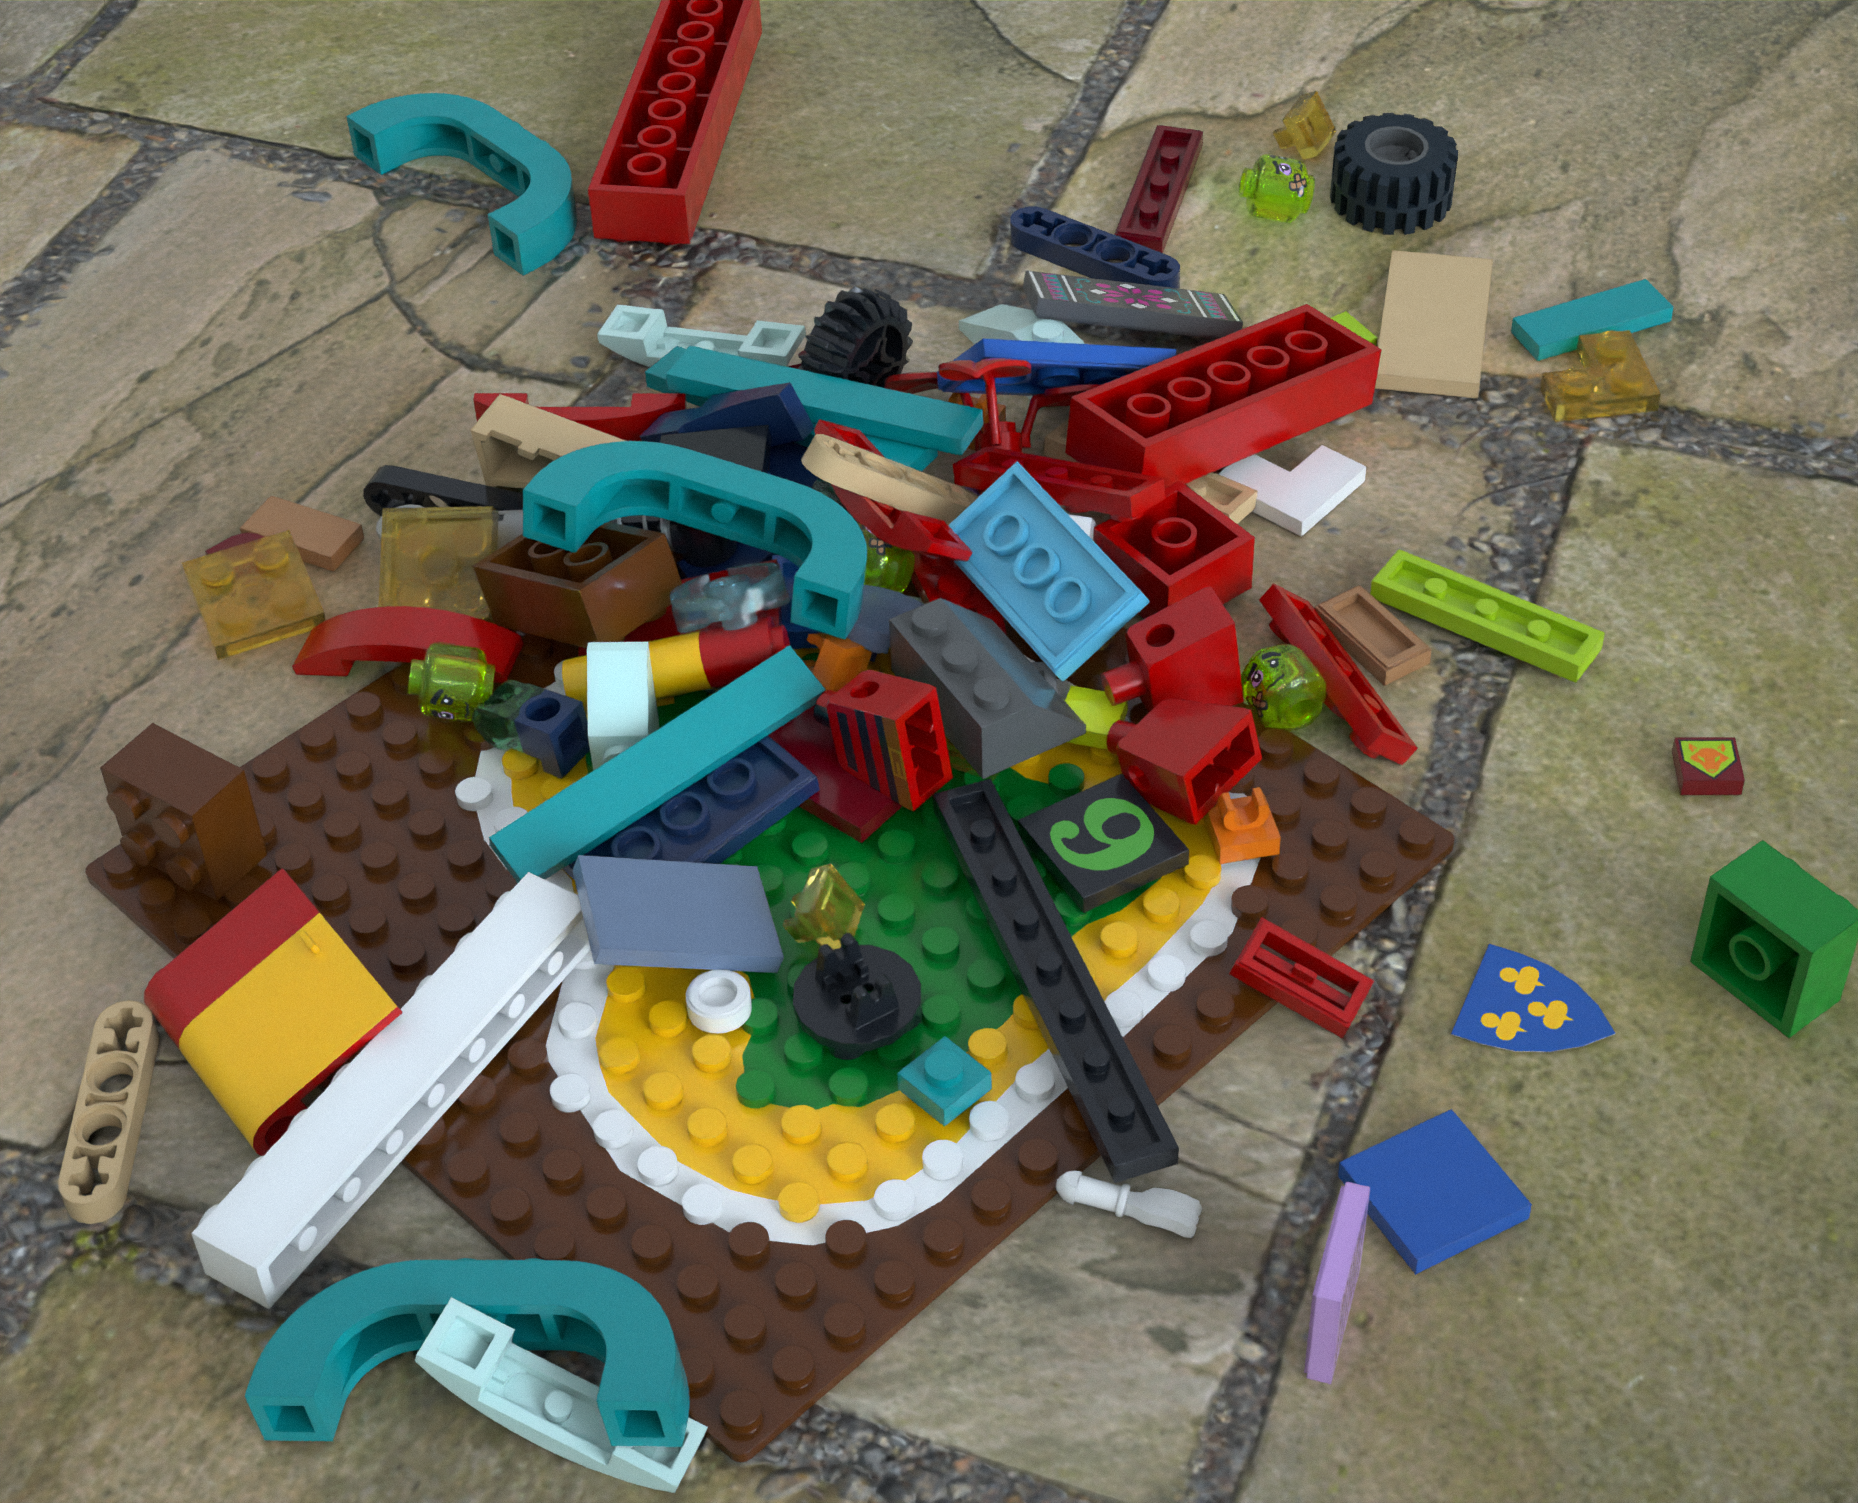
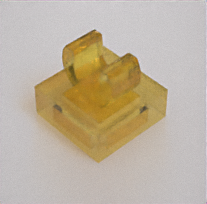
[1272,91,1337,160]
[782,863,865,949]

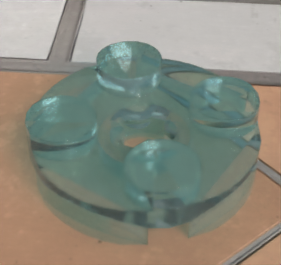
[669,563,790,633]

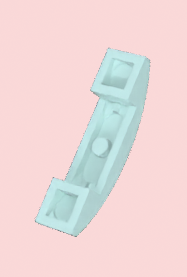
[597,304,806,367]
[415,1297,708,1493]

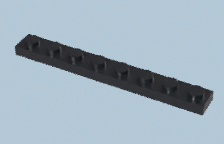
[933,779,1179,1183]

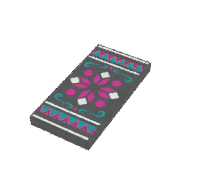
[1023,270,1243,339]

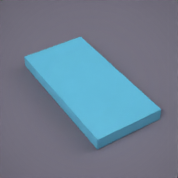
[948,461,1150,682]

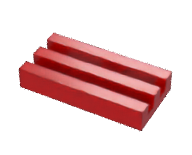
[1229,917,1374,1038]

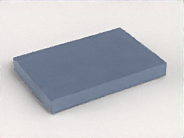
[573,855,784,973]

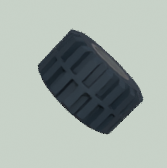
[1330,113,1458,235]

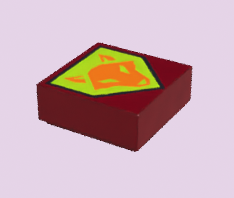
[1672,737,1745,795]

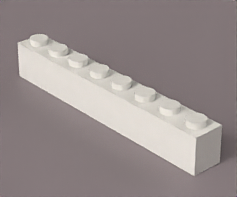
[191,872,591,1309]

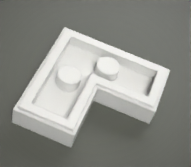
[1218,445,1366,537]

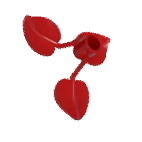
[884,358,1102,452]

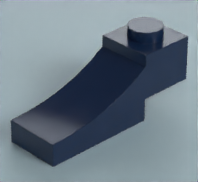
[639,382,814,447]

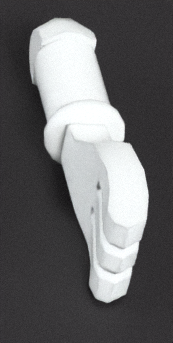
[1056,1171,1202,1238]

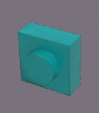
[897,1036,992,1127]

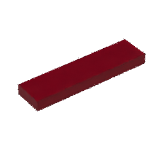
[1114,125,1203,253]

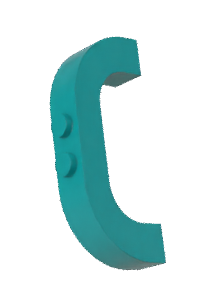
[346,93,577,276]
[523,441,867,640]
[244,1258,690,1447]

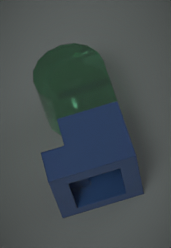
[472,680,590,779]

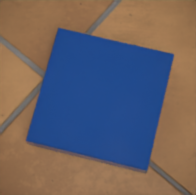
[1338,1109,1532,1275]

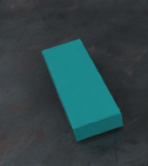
[1511,279,1674,361]

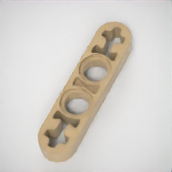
[801,434,979,525]
[58,1000,159,1224]

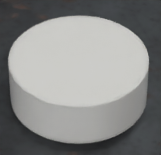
[686,970,752,1034]

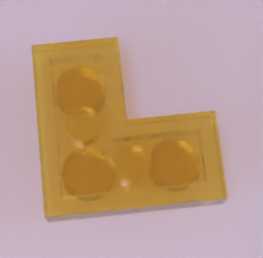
[1540,330,1661,422]

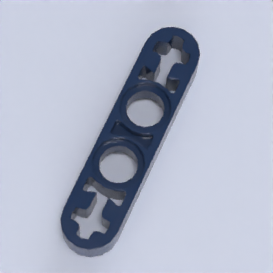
[1010,206,1180,288]

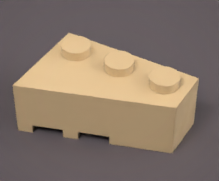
[471,394,625,493]

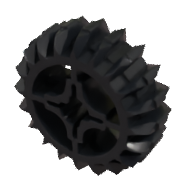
[798,286,913,388]

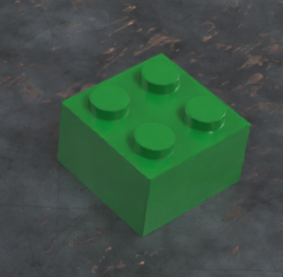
[1690,840,1858,1038]

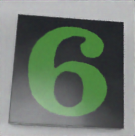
[1018,774,1189,913]

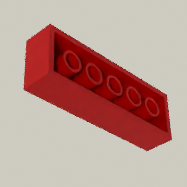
[1065,304,1382,488]

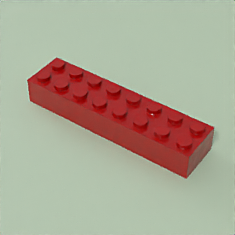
[588,0,762,245]

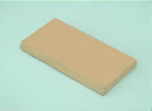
[1375,250,1493,398]

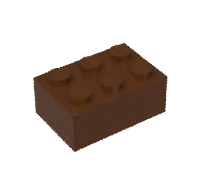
[473,522,686,648]

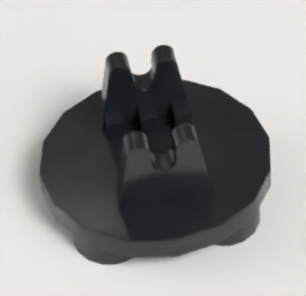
[793,933,921,1060]

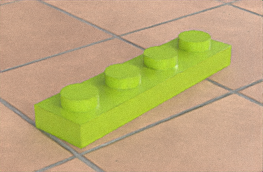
[1370,549,1605,683]

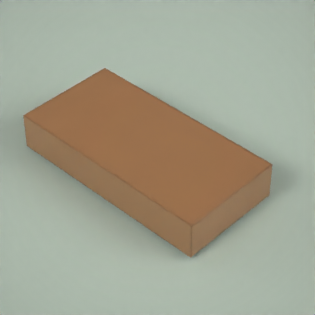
[240,495,364,572]
[1314,585,1432,686]

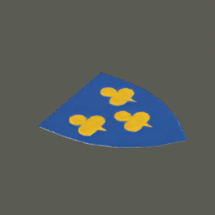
[1451,944,1616,1052]

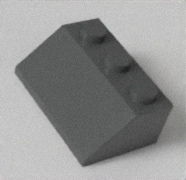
[889,598,1086,779]

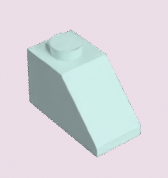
[587,642,660,770]

